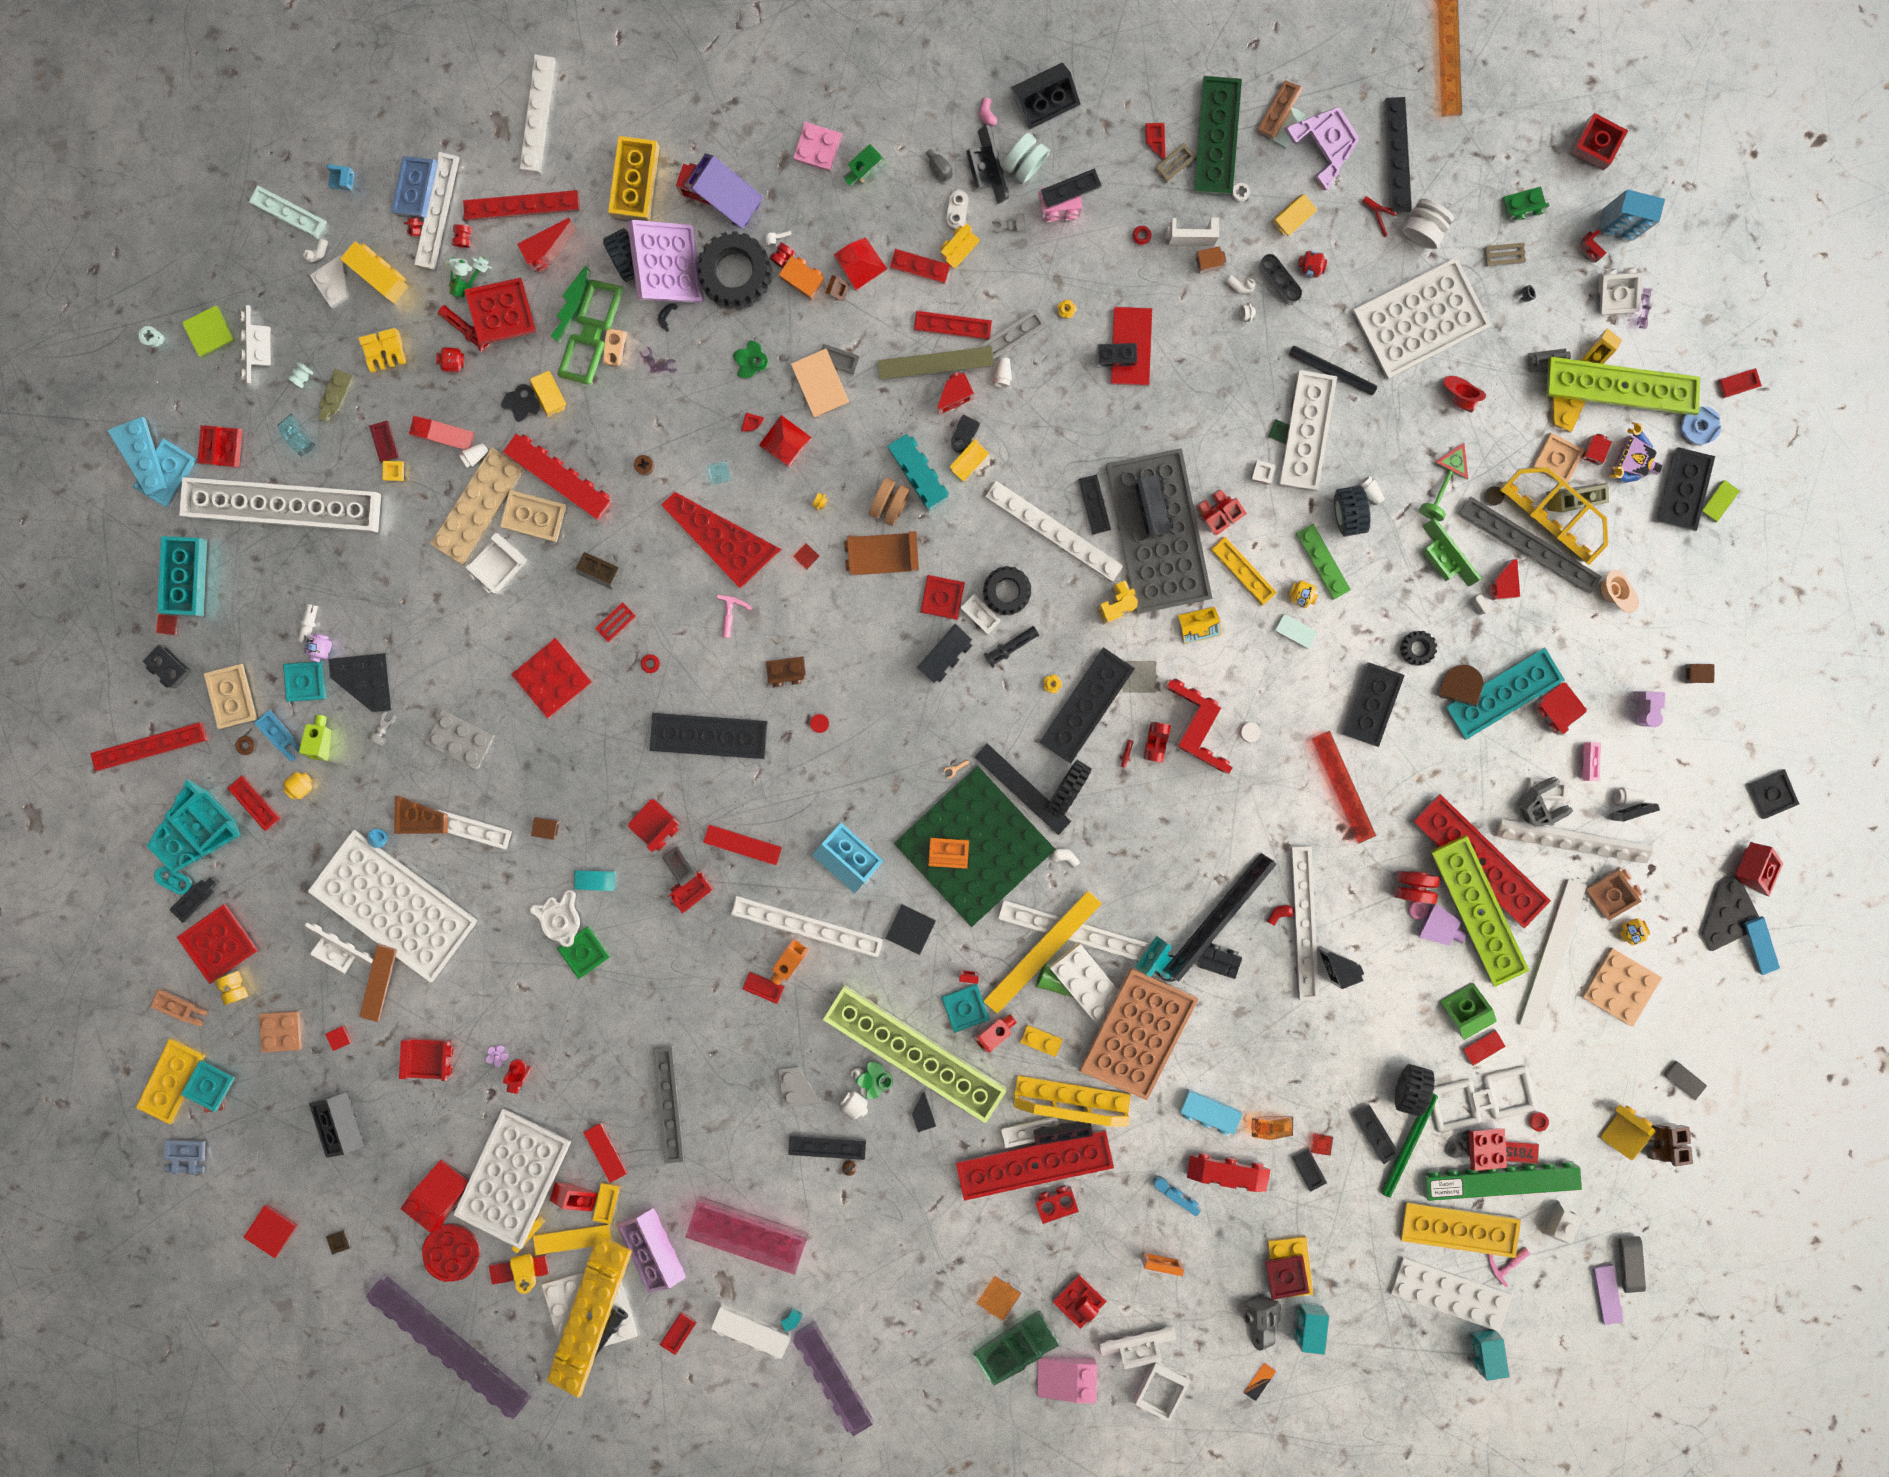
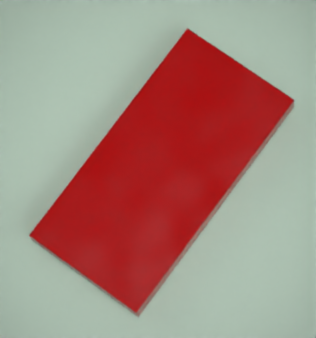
[1111,307,1153,386]

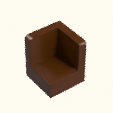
[1685,664,1715,684]
[531,817,560,840]

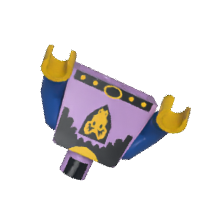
[1609,422,1663,483]

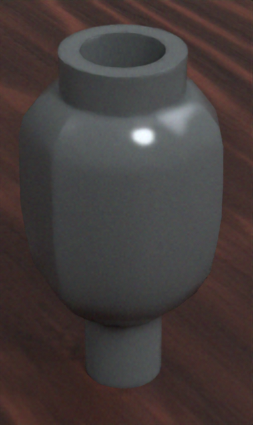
[925,149,954,182]

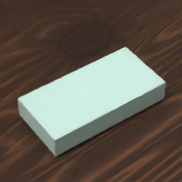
[1274,614,1318,649]

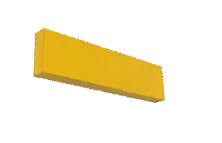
[1211,537,1277,606]
[533,1224,612,1255]

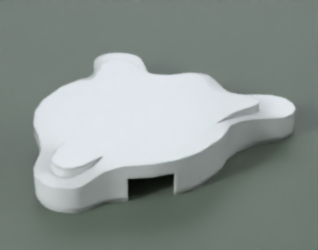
[530,890,580,947]

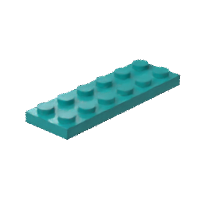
[1445,647,1565,740]

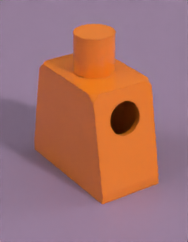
[770,939,809,985]

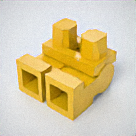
[1097,581,1138,625]

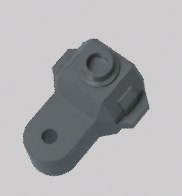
[1243,1296,1281,1351]

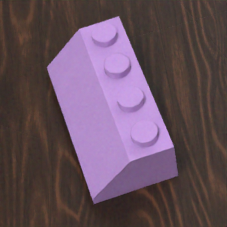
[616,1208,686,1293]

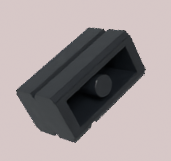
[1197,943,1242,979]

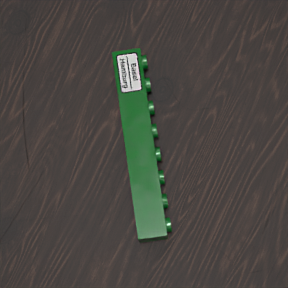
[1422,1161,1582,1201]

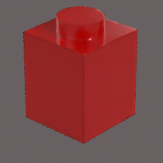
[1581,434,1612,465]

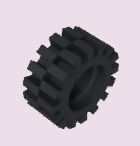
[1400,631,1438,666]

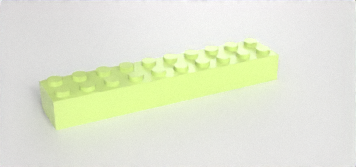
[823,985,1006,1123]

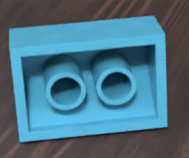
[812,823,883,894]

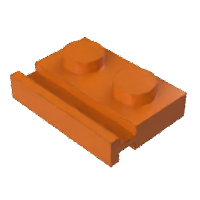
[929,838,969,868]

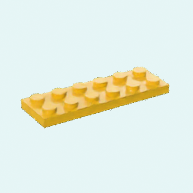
[1400,1202,1521,1258]

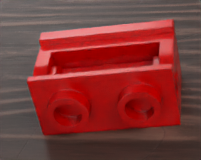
[668,871,714,914]

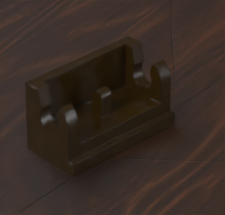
[575,552,619,590]

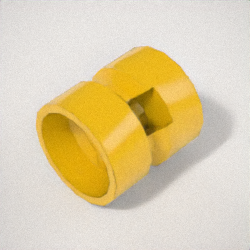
[215,971,248,1006]

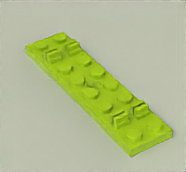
[1546,357,1701,416]
[1431,835,1530,987]

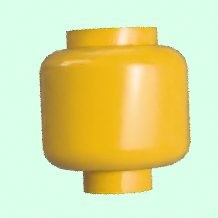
[282,771,312,800]

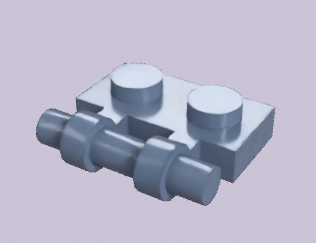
[164,1139,205,1175]

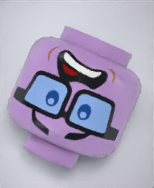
[304,633,332,662]

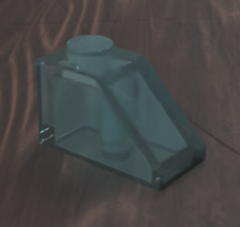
[277,413,316,457]

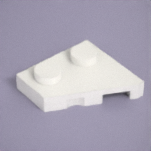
[310,255,349,308]

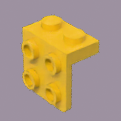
[1601,1104,1656,1160]

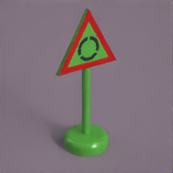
[1419,443,1468,521]

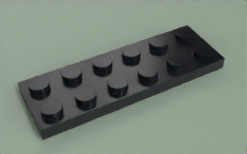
[1039,647,1135,764]
[650,713,768,759]

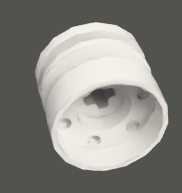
[1402,199,1454,249]

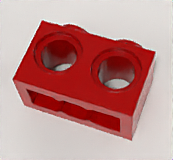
[1035,1185,1079,1224]

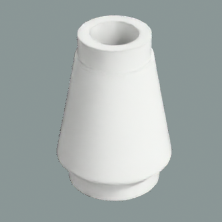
[993,358,1012,388]
[458,443,488,468]
[1357,476,1385,505]
[1614,787,1645,806]

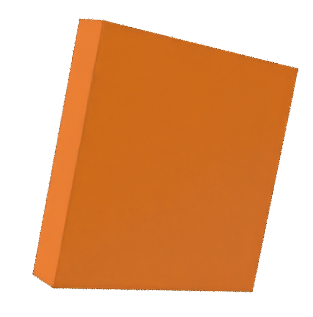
[1141,1253,1184,1277]

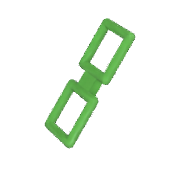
[557,280,624,385]

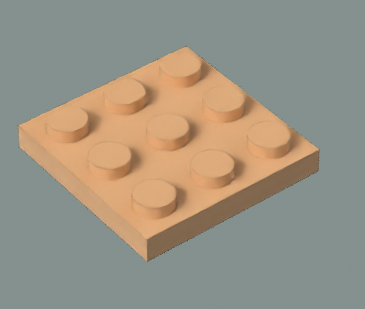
[1581,948,1662,1027]

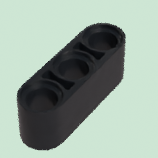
[1259,254,1302,305]

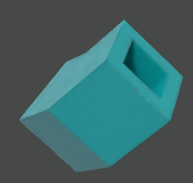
[781,1308,803,1332]

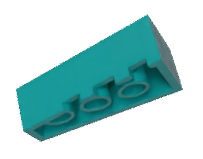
[887,434,949,512]

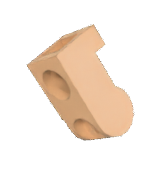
[603,329,627,367]

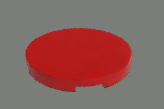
[422,1224,480,1282]

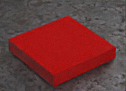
[920,575,965,620]
[243,1204,298,1259]

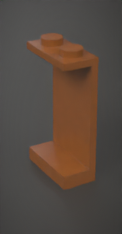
[844,531,919,576]

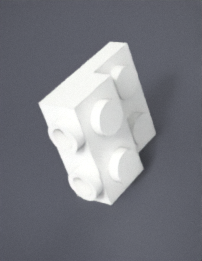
[1598,267,1642,314]

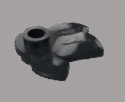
[501,384,540,422]

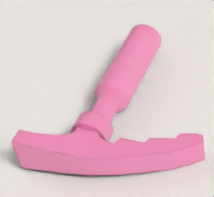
[717,595,752,638]
[1488,1248,1531,1287]

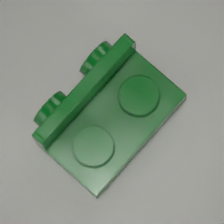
[1502,186,1550,221]

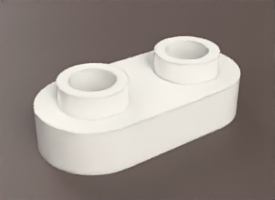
[946,190,969,230]

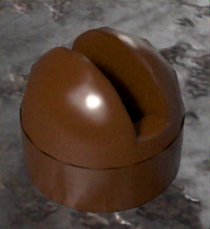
[842,1160,857,1176]

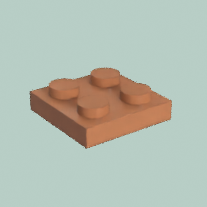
[259,1011,302,1053]

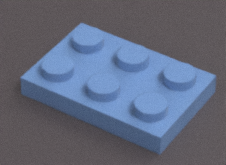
[391,156,438,218]

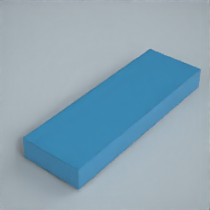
[1744,916,1780,975]

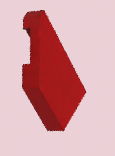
[1145,122,1166,160]

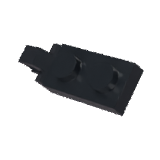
[169,876,219,923]

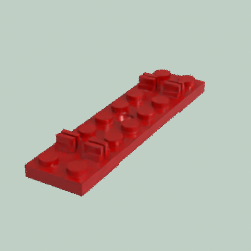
[1412,794,1551,929]
[956,1129,1114,1201]

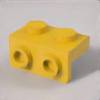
[940,223,980,269]

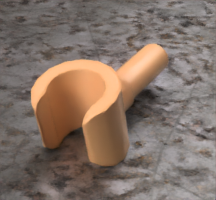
[943,760,969,779]

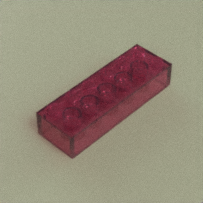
[685,1196,809,1275]

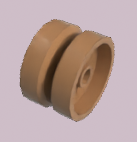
[868,477,911,527]

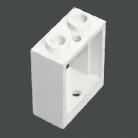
[1134,1361,1190,1422]

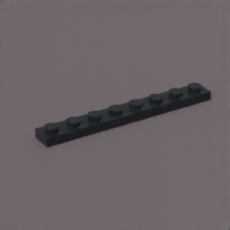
[1163,853,1277,982]

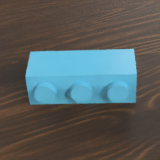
[1179,1089,1243,1136]

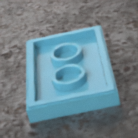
[133,438,197,508]

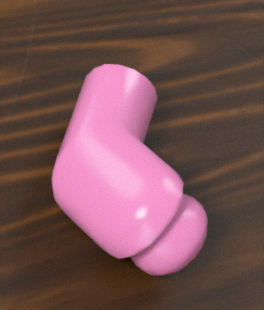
[979,97,997,126]

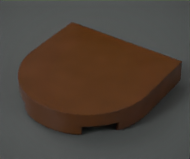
[1439,665,1483,707]

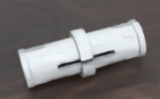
[297,604,318,643]

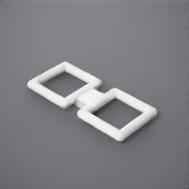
[1432,1066,1537,1133]

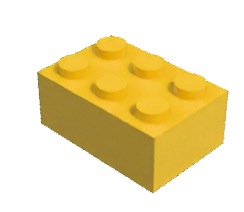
[340,241,409,304]

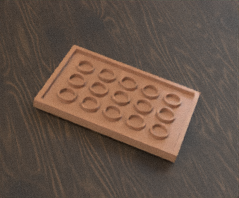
[1079,967,1199,1100]

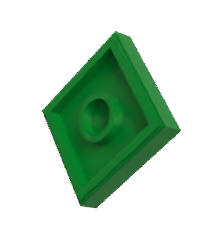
[556,926,611,980]

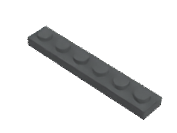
[653,1046,684,1164]

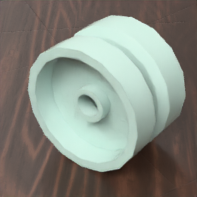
[1002,133,1050,184]

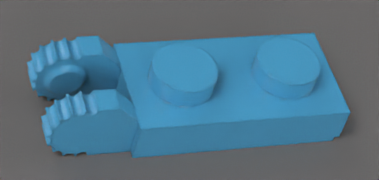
[254,710,301,761]
[1153,1176,1201,1217]

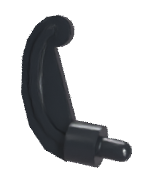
[657,303,678,332]

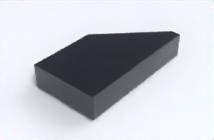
[912,1092,936,1132]

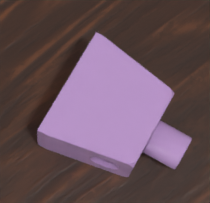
[1416,904,1467,946]

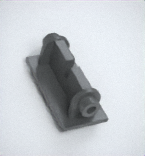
[1528,348,1571,372]

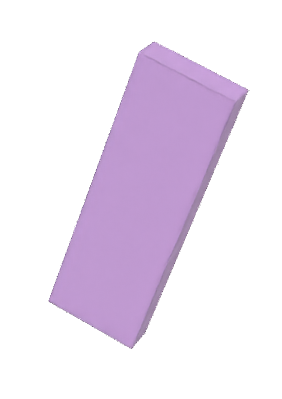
[1593,1264,1624,1325]

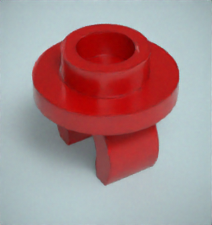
[404,218,423,236]

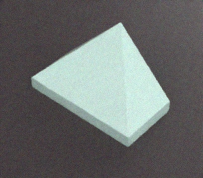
[1270,107,1306,148]

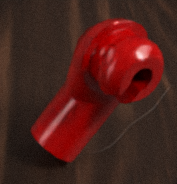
[1267,905,1295,926]

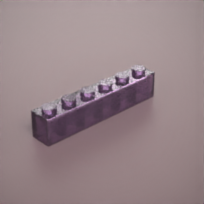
[793,1321,873,1436]

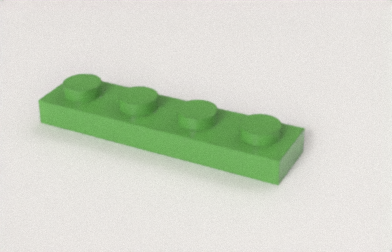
[1296,524,1351,600]

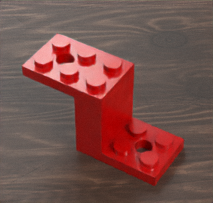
[1163,678,1233,774]

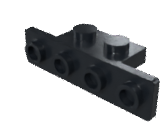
[966,124,1009,204]

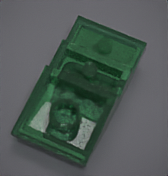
[973,1311,1061,1386]

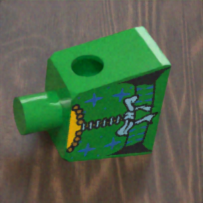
[843,144,888,186]

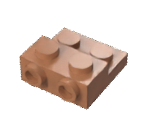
[1586,866,1643,921]

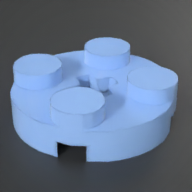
[1680,406,1721,446]

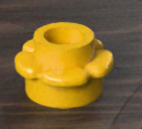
[1057,299,1076,319]
[812,492,828,511]
[1043,674,1062,693]

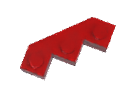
[1187,1152,1271,1192]

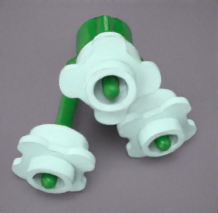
[443,256,492,297]

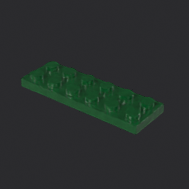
[1194,76,1242,196]

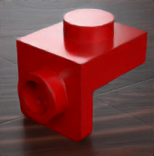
[1580,229,1607,262]

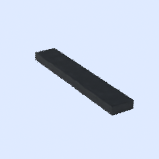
[975,743,1072,835]

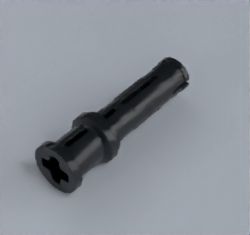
[983,626,1040,669]
[594,1306,628,1360]

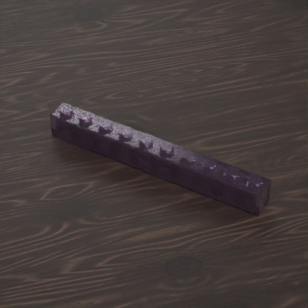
[365,1274,531,1419]

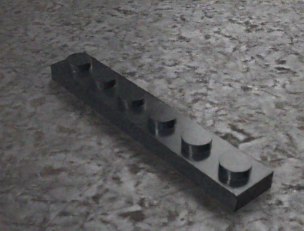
[1385,97,1412,213]

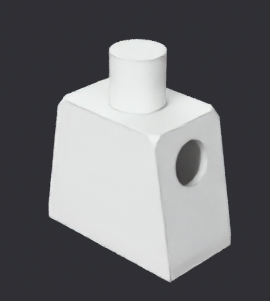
[1543,1200,1582,1244]

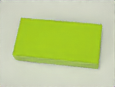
[1702,480,1740,523]

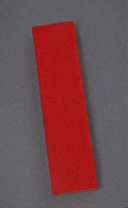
[914,311,992,340]
[703,824,782,865]

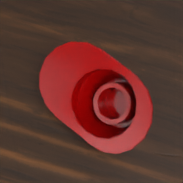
[1444,376,1486,413]

